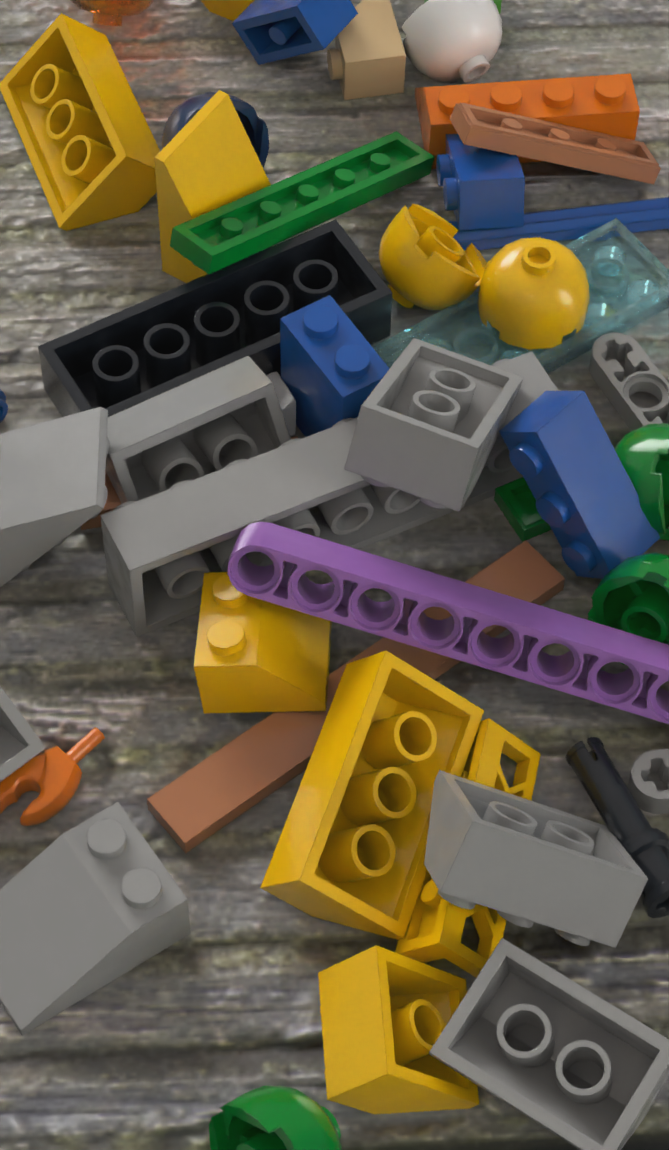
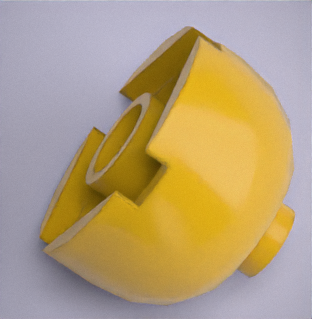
[378,204,487,310]
[477,237,590,350]

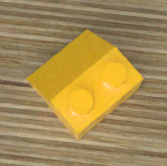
[193,572,332,714]
[318,945,480,1115]

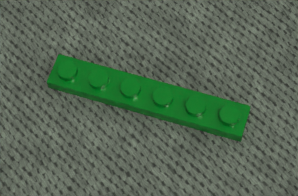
[170,131,435,274]

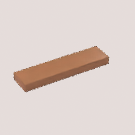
[450,102,661,185]

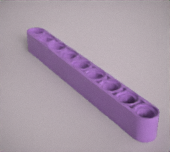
[227,521,669,724]

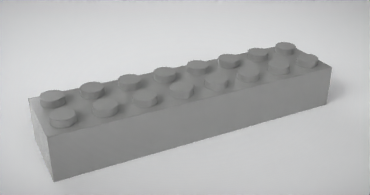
[100,351,559,637]

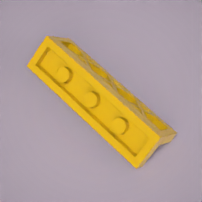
[395,718,541,978]

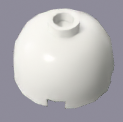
[401,0,502,82]

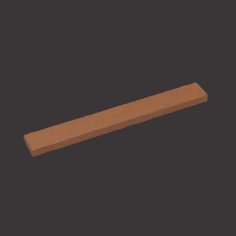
[147,540,565,853]

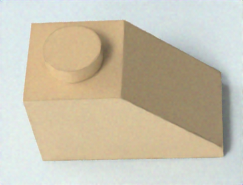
[327,0,406,100]

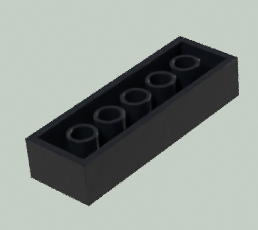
[38,219,393,417]

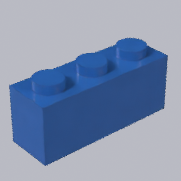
[499,391,660,579]

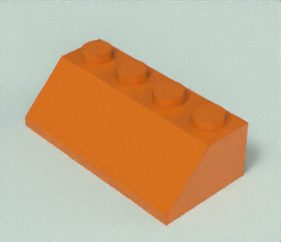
[415,73,640,169]

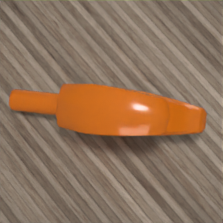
[0,727,105,826]

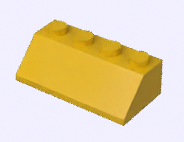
[0,13,160,231]
[260,650,484,940]

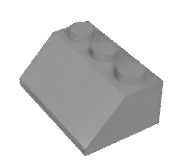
[106,356,291,503]
[424,770,648,948]
[429,938,669,1150]

